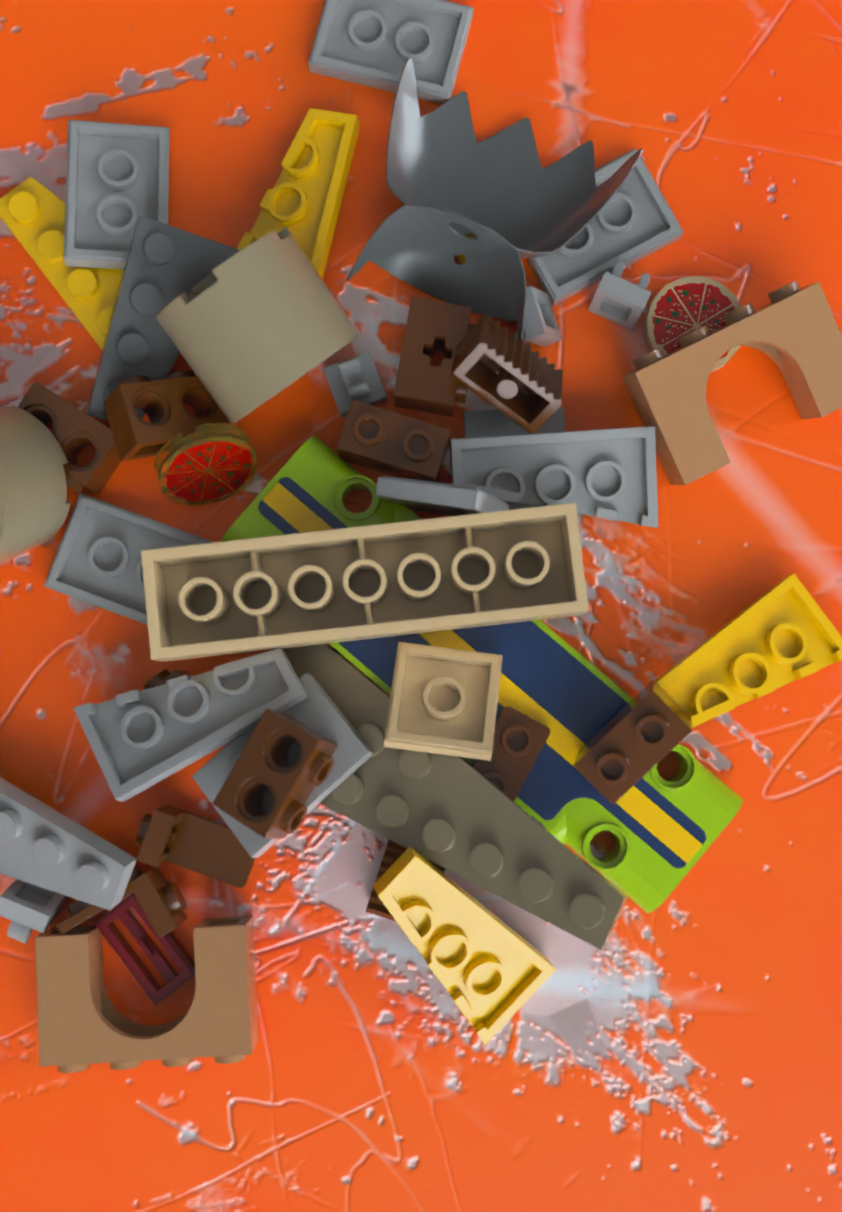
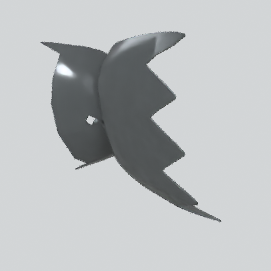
[346,57,643,339]

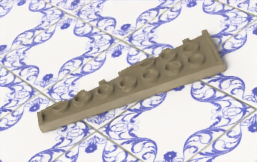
[281,644,628,950]

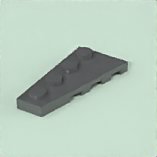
[86,215,238,420]

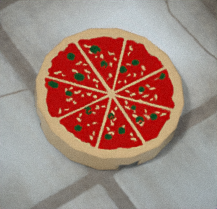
[644,276,741,372]

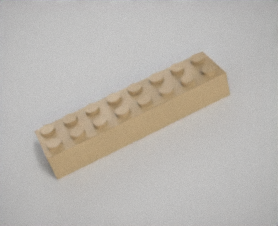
[141,503,589,662]

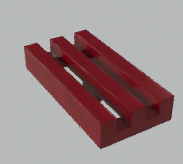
[94,893,195,1005]

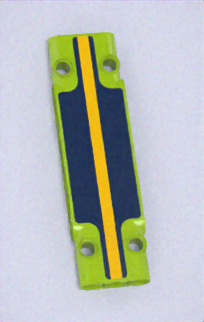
[220,436,743,913]

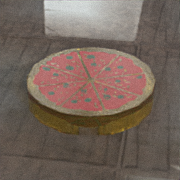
[154,423,258,506]

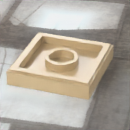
[384,642,503,761]

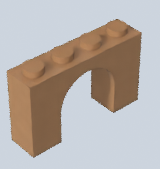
[622,280,842,485]
[35,916,259,1073]

